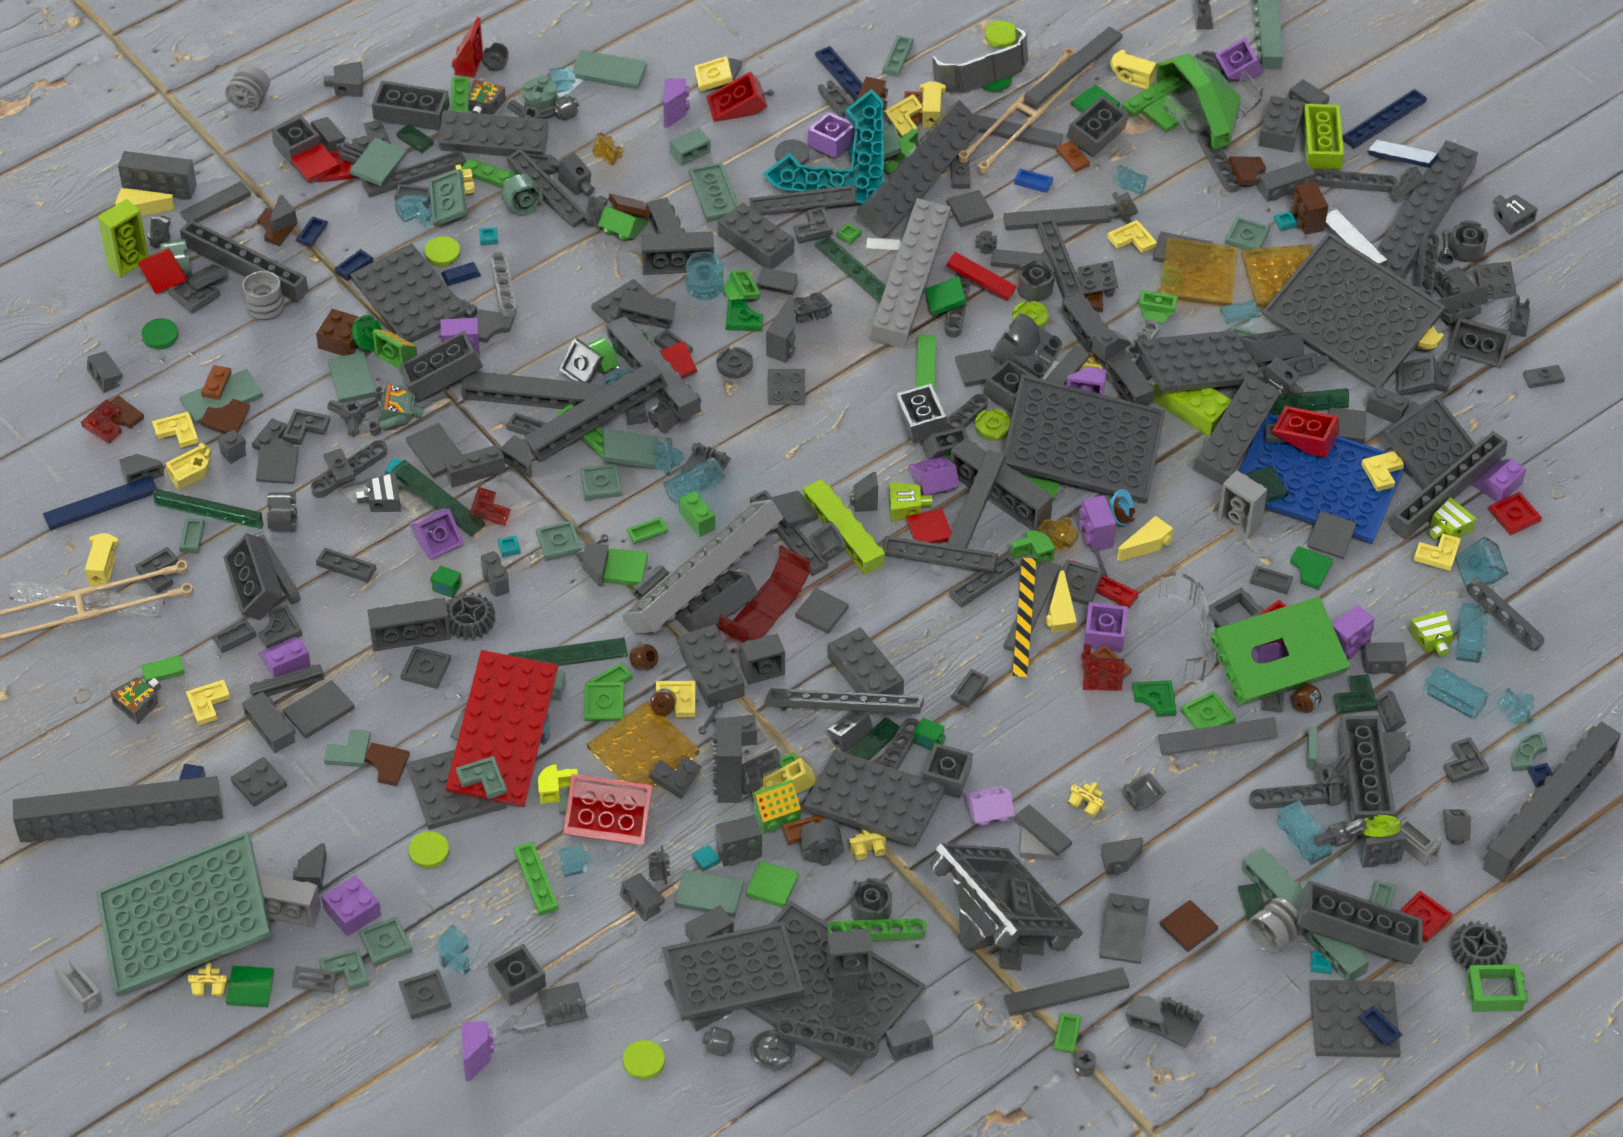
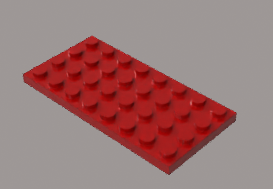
[446,650,558,807]

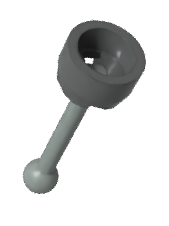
[1440,230,1454,265]

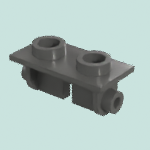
[648,845,670,885]

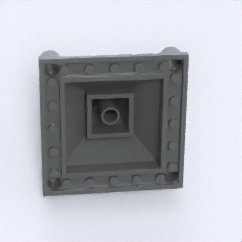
[930,843,1083,951]

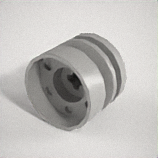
[225,64,270,111]
[242,271,284,319]
[1248,898,1304,953]

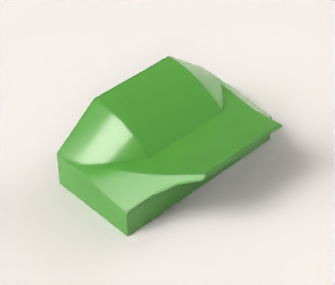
[723,269,761,300]
[1139,290,1178,324]

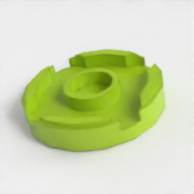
[985,21,1016,48]
[425,236,460,266]
[1012,301,1048,328]
[975,409,1011,441]
[1361,815,1401,837]
[409,831,449,869]
[623,1040,665,1080]

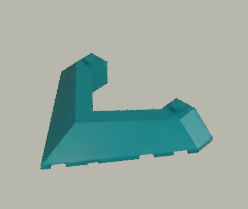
[763,89,884,204]

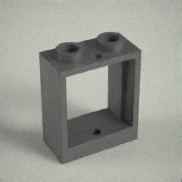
[1203,587,1264,631]

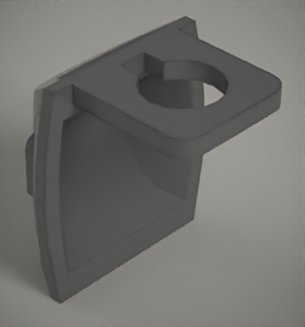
[810,521,847,562]
[1122,772,1166,811]

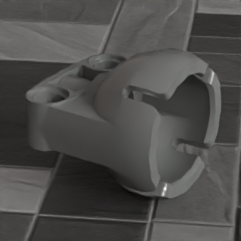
[992,313,1062,379]

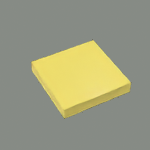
[694,56,733,92]

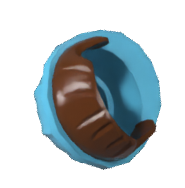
[1108,489,1135,526]

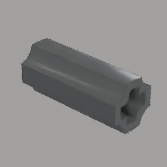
[632,565,670,600]

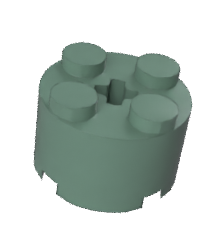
[522,75,558,109]
[502,173,543,216]
[160,239,192,276]

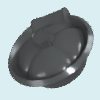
[751,1030,795,1071]

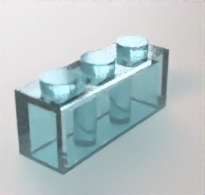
[663,457,726,504]
[1456,603,1488,663]
[1423,665,1489,720]
[1277,800,1333,865]

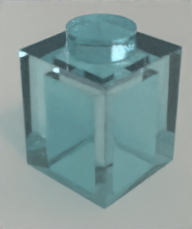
[549,67,576,93]
[559,844,591,877]

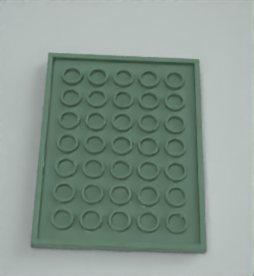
[96,831,272,997]

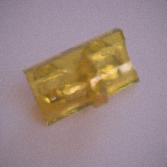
[593,132,624,165]

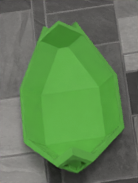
[1156,53,1241,150]

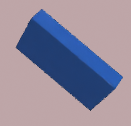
[1014,168,1053,193]

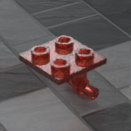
[1081,644,1125,691]

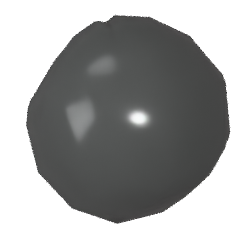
[482,42,509,70]

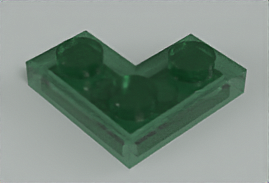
[1334,674,1377,714]

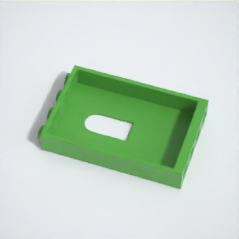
[1210,596,1350,706]

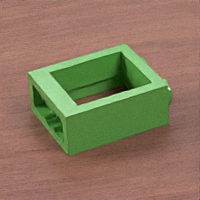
[1467,964,1528,1012]

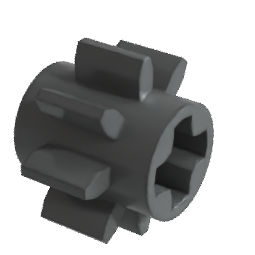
[975,231,997,253]

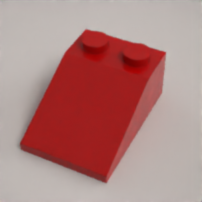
[452,17,483,78]
[706,71,768,122]
[1272,406,1340,458]

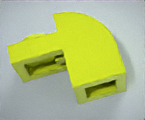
[538,764,578,804]

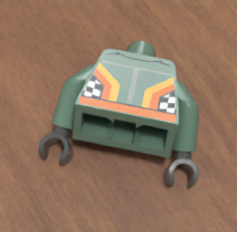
[369,383,424,436]

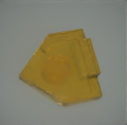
[1037,517,1079,551]

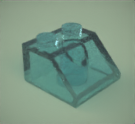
[1455,536,1509,587]

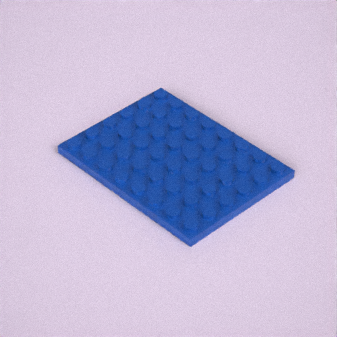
[1239,414,1406,544]

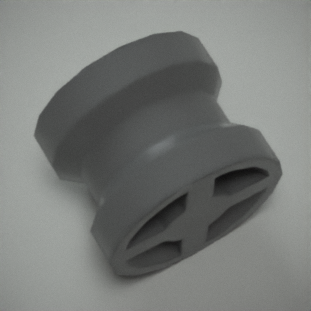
[1074,1050,1096,1077]

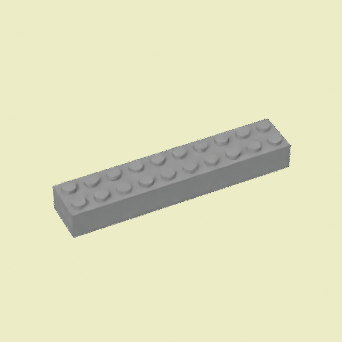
[870,198,951,349]
[622,500,783,634]

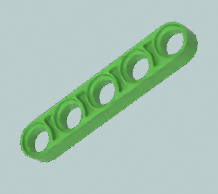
[827,918,927,941]

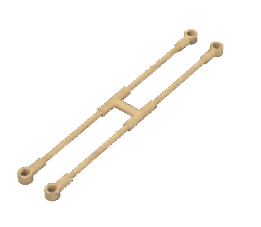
[958,48,1094,173]
[0,560,194,640]

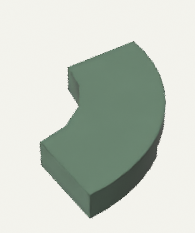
[1511,732,1547,771]

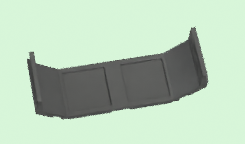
[932,27,1029,93]

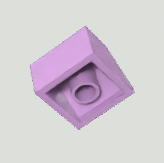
[963,786,1015,825]

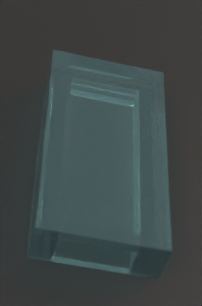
[1220,300,1261,324]

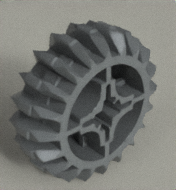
[443,592,496,640]
[1451,920,1508,969]

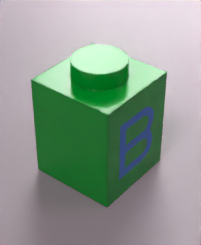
[430,565,462,598]
[914,718,946,751]

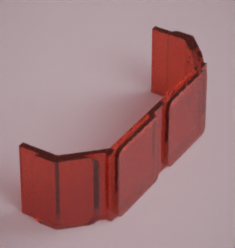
[718,545,811,643]

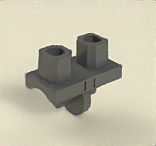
[1107,191,1138,224]
[584,195,608,230]
[148,215,171,248]

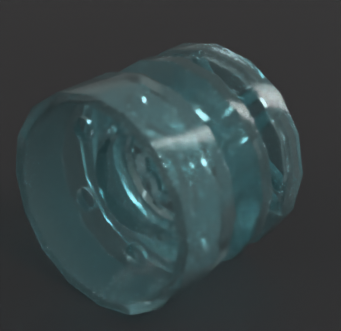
[686,251,724,300]

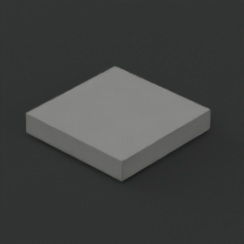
[1020,821,1062,859]

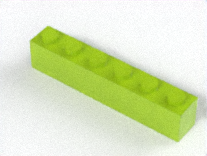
[803,479,885,575]

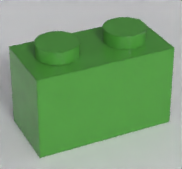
[679,491,715,537]

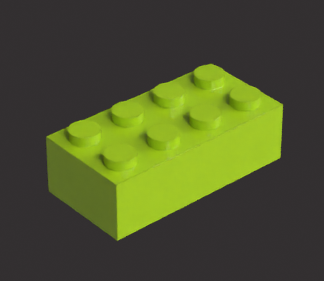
[1302,104,1344,169]
[97,199,149,278]
[1153,383,1232,437]

